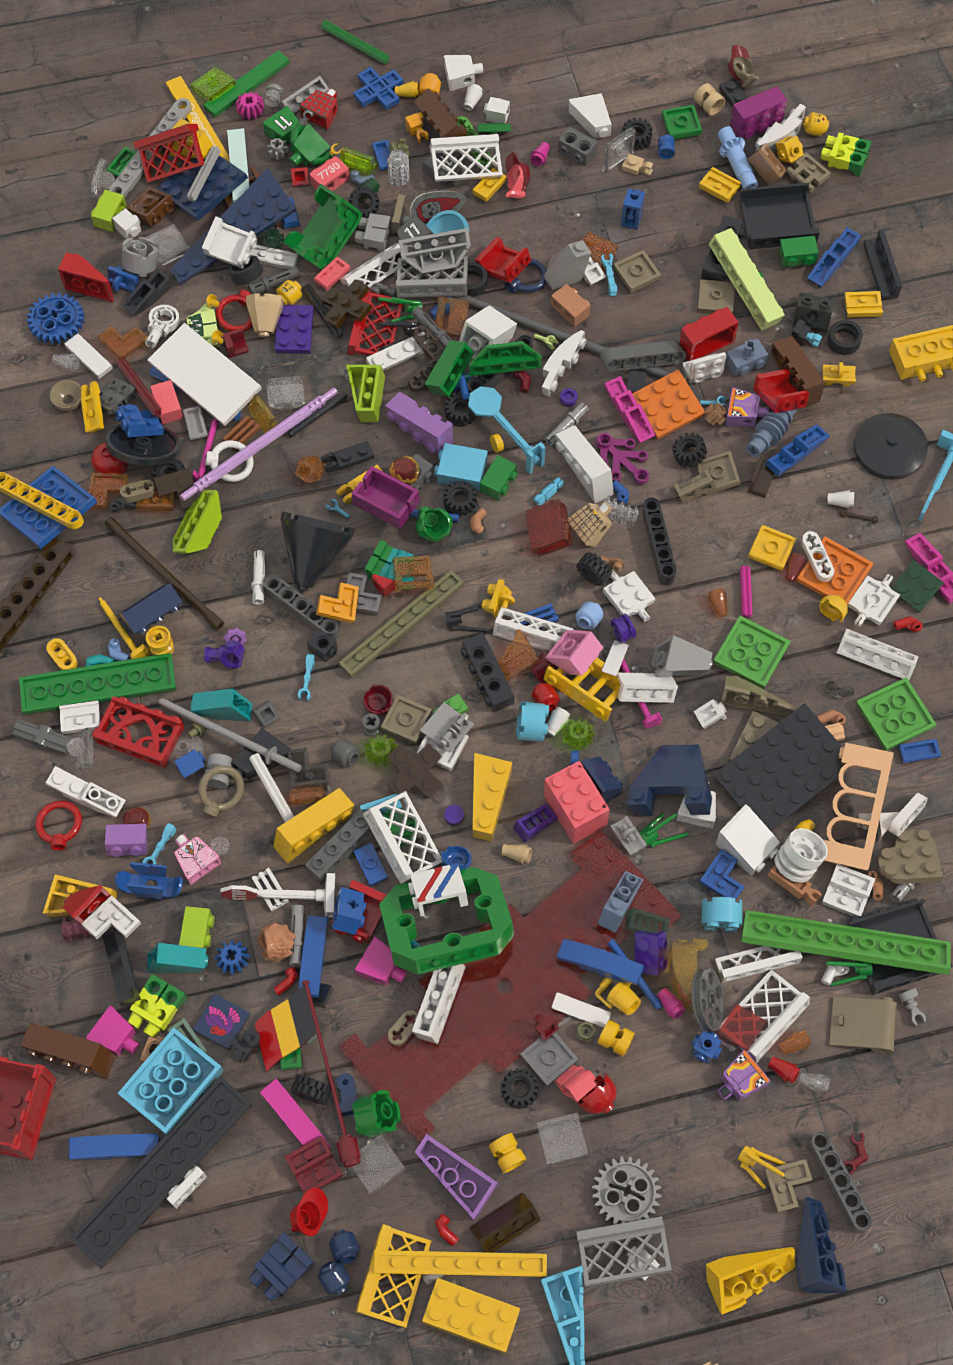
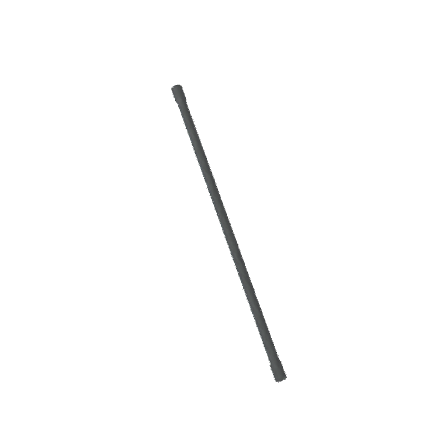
[394,268,688,382]

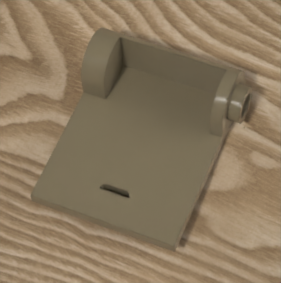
[829,996,897,1054]

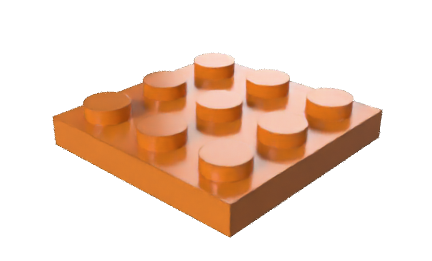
[632,369,705,440]
[796,537,874,605]

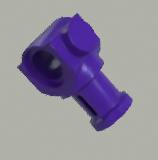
[204,640,245,669]

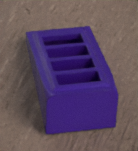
[513,804,558,842]

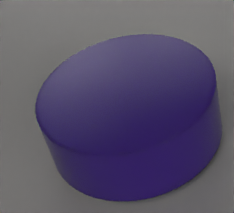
[560,388,578,407]
[444,805,464,826]

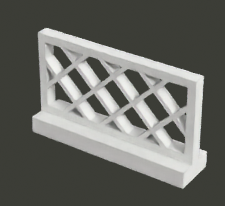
[429,134,503,182]
[363,791,442,884]
[718,969,810,1063]

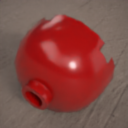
[91,442,128,479]
[577,1073,617,1114]

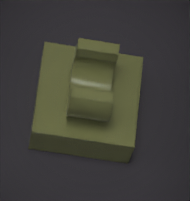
[388,139,410,161]

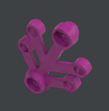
[595,433,649,485]

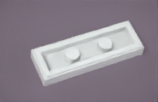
[250,245,299,270]
[64,334,113,379]

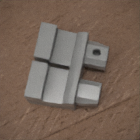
[355,214,391,252]

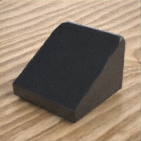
[627,370,647,393]
[312,983,333,1008]

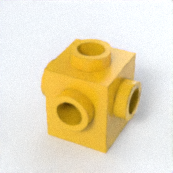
[775,136,804,164]

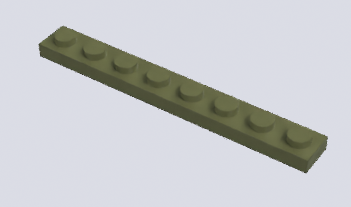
[339,570,464,678]

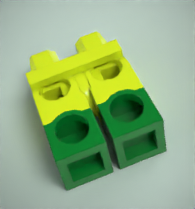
[820,133,872,177]
[128,974,188,1038]

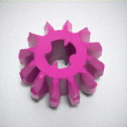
[236,91,264,120]

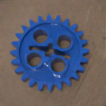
[27,292,85,345]

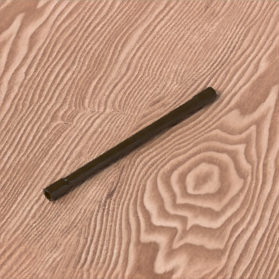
[105,517,224,630]

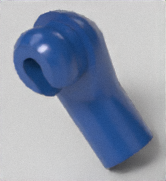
[613,480,629,504]

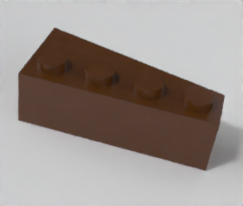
[414,88,468,153]
[770,336,825,409]
[20,1022,117,1079]

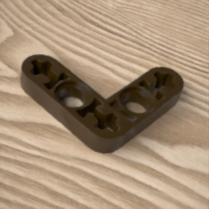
[408,325,445,391]

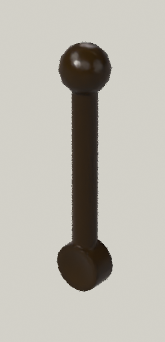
[840,509,879,523]

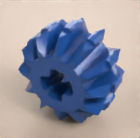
[215,940,250,975]

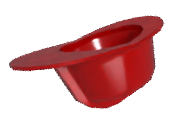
[290,1187,328,1237]

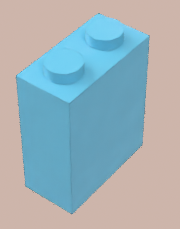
[434,443,488,491]

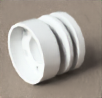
[774,828,828,883]

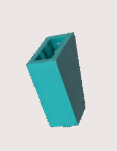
[191,688,253,721]
[146,943,208,973]

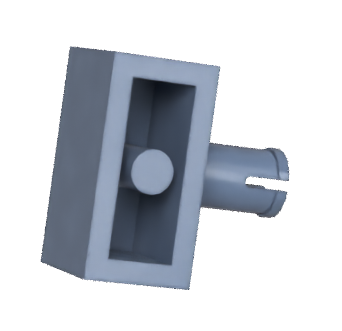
[725,338,768,378]

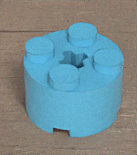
[516,701,549,742]
[701,897,742,932]

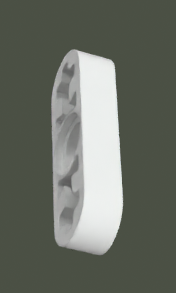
[801,531,834,582]
[889,793,928,836]

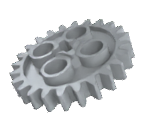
[592,1156,662,1225]

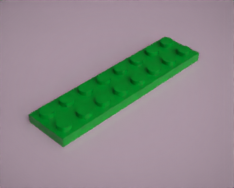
[19,653,176,715]

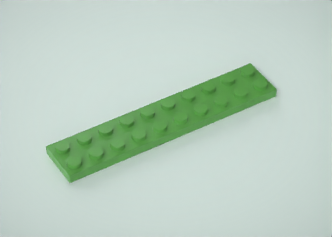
[742,910,951,975]

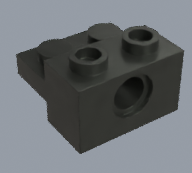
[793,293,834,331]

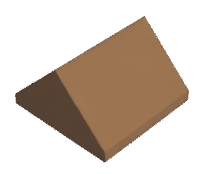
[747,143,786,186]

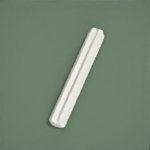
[249,753,294,822]

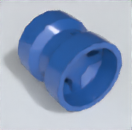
[658,135,675,159]

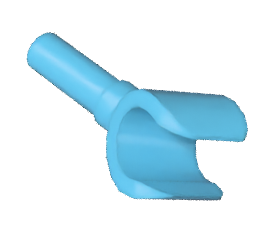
[700,396,726,407]
[325,499,350,519]

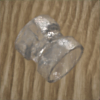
[263,83,283,107]

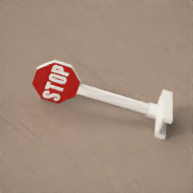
[221,873,335,918]

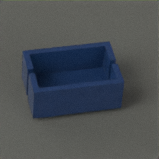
[118,583,182,635]

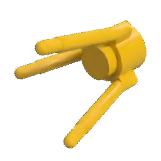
[737,1145,786,1189]

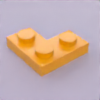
[316,583,359,624]

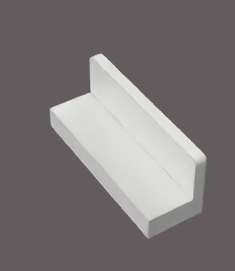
[617,673,678,703]

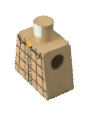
[567,501,612,547]

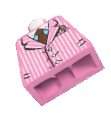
[174,834,221,885]

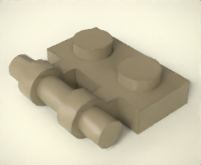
[786,153,831,193]

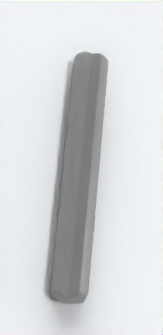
[186,146,221,202]

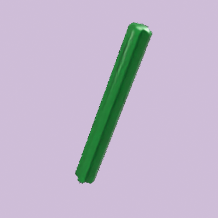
[321,20,389,64]

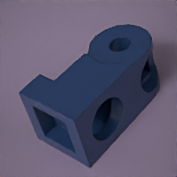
[336,1073,358,1117]

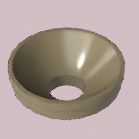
[50,380,82,411]

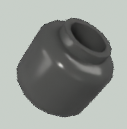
[331,739,360,767]

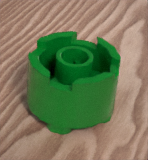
[352,1090,401,1138]

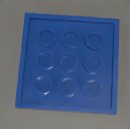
[0,466,97,549]

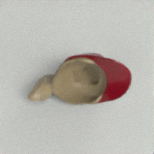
[728,45,759,89]

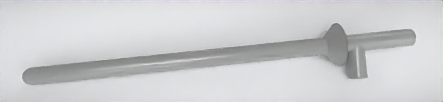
[158,698,302,772]

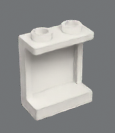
[202,217,257,269]

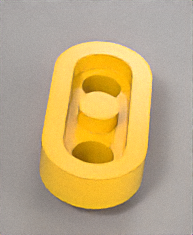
[47,639,78,670]

